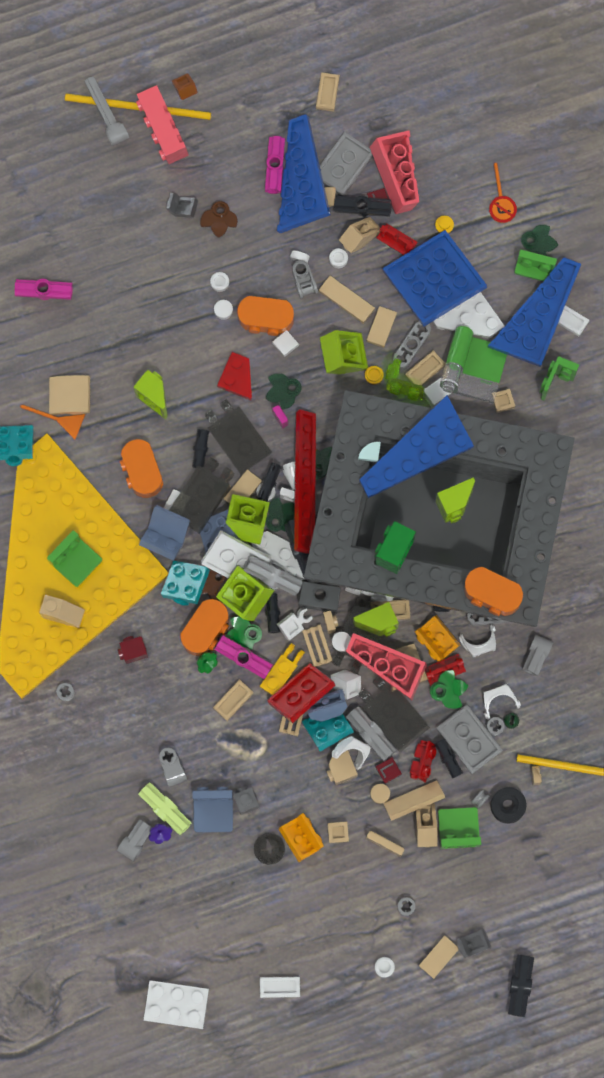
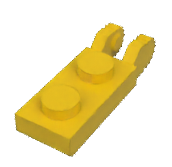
[260,643,305,696]

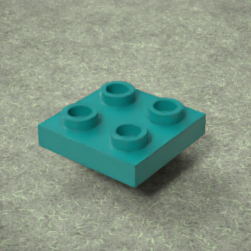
[0,425,34,466]
[161,561,210,606]
[302,714,354,752]

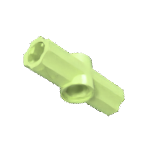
[138,782,192,836]

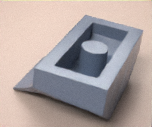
[308,689,347,721]

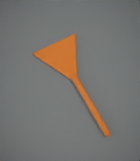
[20,405,85,440]

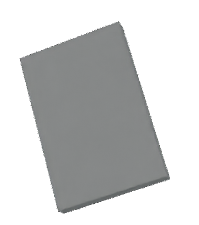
[320,132,373,196]
[436,705,503,775]

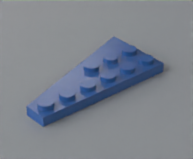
[277,114,331,233]
[488,258,581,367]
[359,395,474,498]

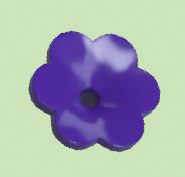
[149,824,172,844]

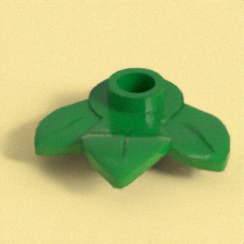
[225,616,262,655]
[430,670,468,709]

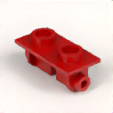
[376,223,418,255]
[425,654,466,686]
[409,740,437,783]

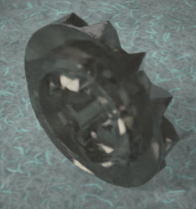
[254,833,285,865]

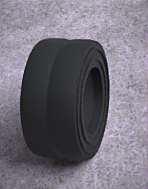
[491,787,527,824]

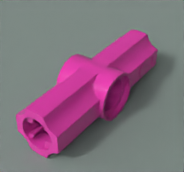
[265,136,285,194]
[14,279,73,300]
[214,635,273,679]

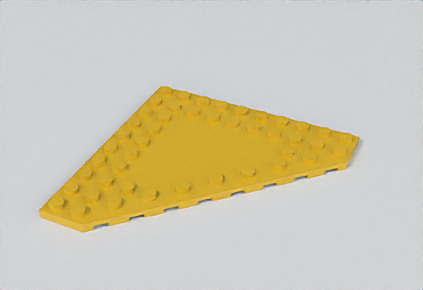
[0,434,168,699]

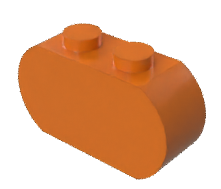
[237,296,294,336]
[120,439,163,498]
[464,567,523,616]
[181,599,230,656]

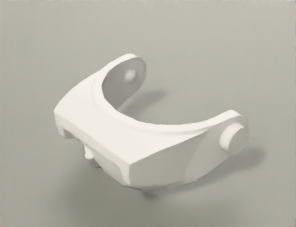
[458,624,496,657]
[483,684,521,720]
[332,736,371,770]

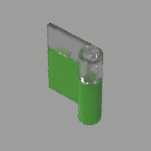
[440,326,507,404]

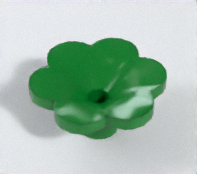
[197,652,218,674]

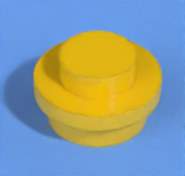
[435,216,454,233]
[365,366,384,385]

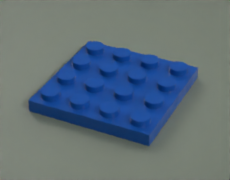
[383,230,487,327]

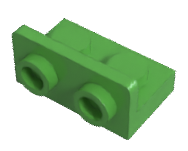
[515,249,557,282]

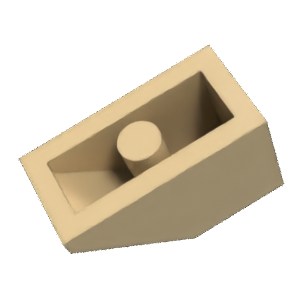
[339,217,380,253]
[39,595,85,628]
[326,739,358,785]
[416,803,437,847]

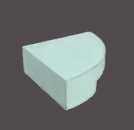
[358,442,381,462]

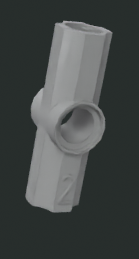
[243,555,303,596]
[346,706,397,762]

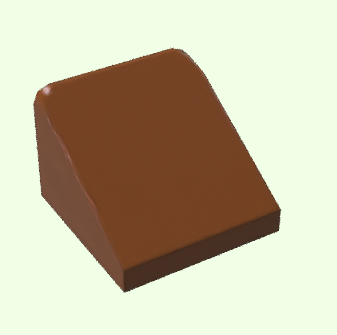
[172,73,198,100]

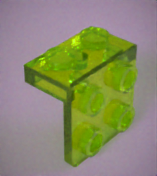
[385,358,425,401]

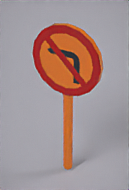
[489,163,517,223]

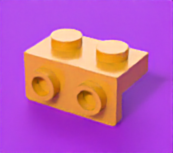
[414,615,460,661]
[278,813,324,862]

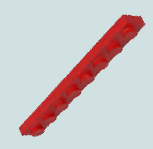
[294,409,316,554]

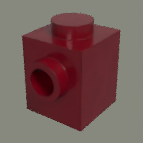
[117,636,148,664]

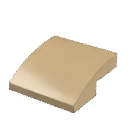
[49,375,90,415]

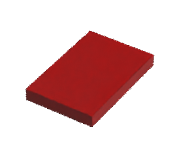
[267,663,336,723]

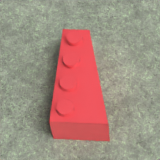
[136,85,189,164]
[370,130,419,214]
[346,633,427,701]

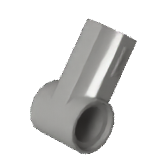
[522,635,554,676]
[117,819,152,862]

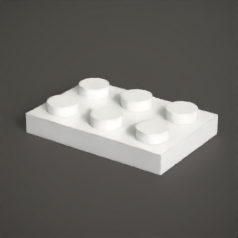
[201,531,271,578]
[144,980,209,1029]

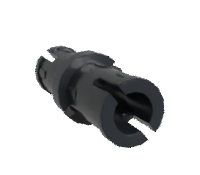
[192,429,209,469]
[256,463,282,502]
[265,593,281,634]
[434,739,463,779]

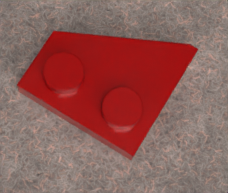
[217,352,252,401]

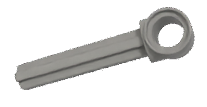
[85,77,129,146]

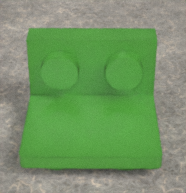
[539,356,579,401]
[47,530,103,587]
[438,807,481,849]

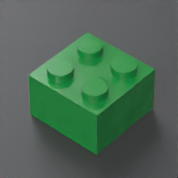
[374,521,416,574]

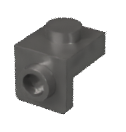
[166,193,198,218]
[457,929,492,958]

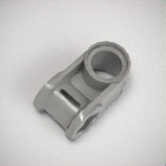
[293,260,318,299]
[159,748,187,787]

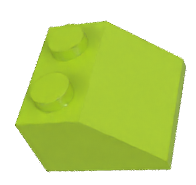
[320,330,368,375]
[133,370,168,420]
[436,477,475,523]
[226,494,270,545]
[216,566,275,621]
[353,602,399,637]

